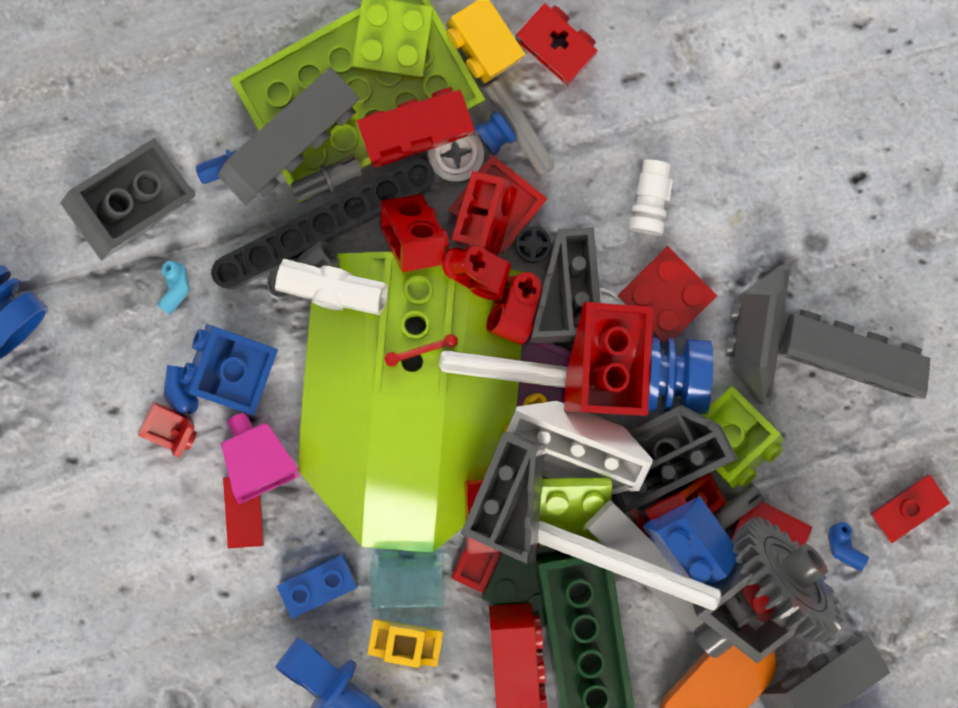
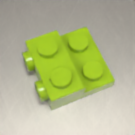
[701,386,785,489]

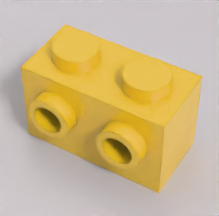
[446,0,526,84]

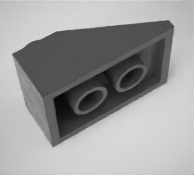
[60,138,196,261]

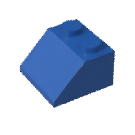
[643,496,738,585]

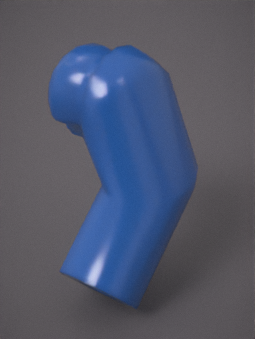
[164,365,199,415]
[828,522,869,572]

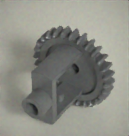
[693,517,843,663]

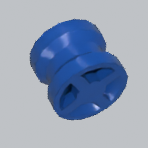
[474,111,517,156]

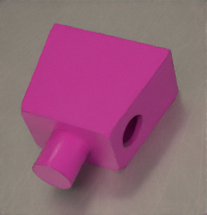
[221,413,301,504]

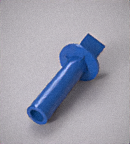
[275,637,383,708]

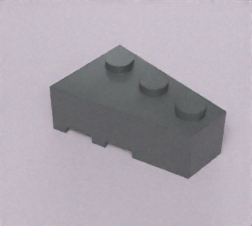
[527,227,601,345]

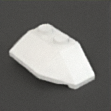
[507,401,653,494]

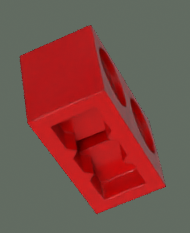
[451,171,518,256]
[380,194,449,272]

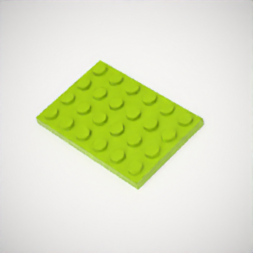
[230,0,485,204]

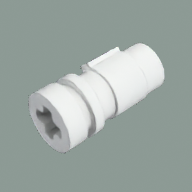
[628,159,673,236]

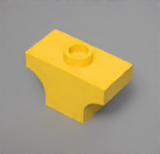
[367,618,444,668]

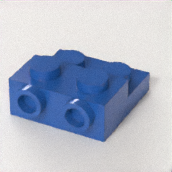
[180,323,278,416]

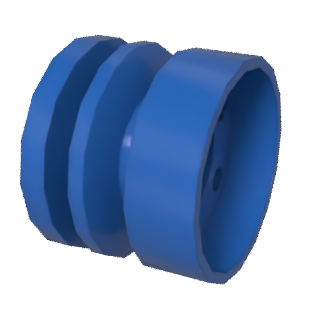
[0,265,48,359]
[648,337,713,414]

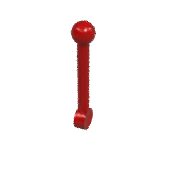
[384,334,458,367]

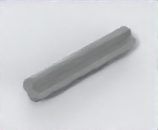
[486,79,554,175]

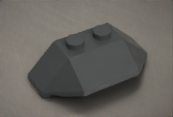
[725,263,791,406]
[612,405,738,514]

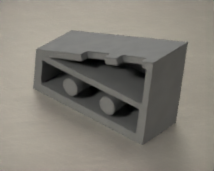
[461,432,545,564]
[759,634,890,708]

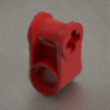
[442,245,512,301]
[486,272,542,345]

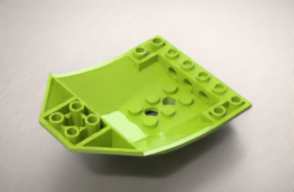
[298,251,524,553]

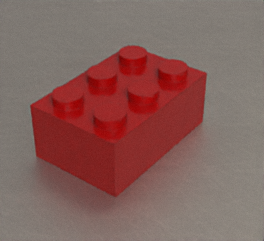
[489,603,548,708]

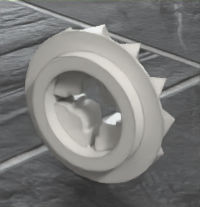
[428,133,484,182]

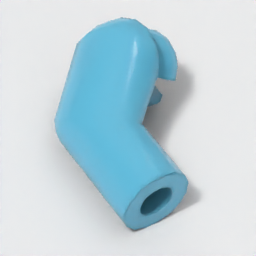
[157,261,190,315]

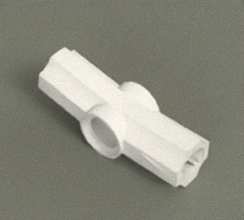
[275,259,388,315]

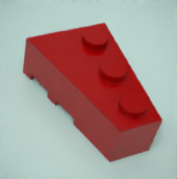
[356,87,475,169]

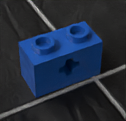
[276,553,359,619]

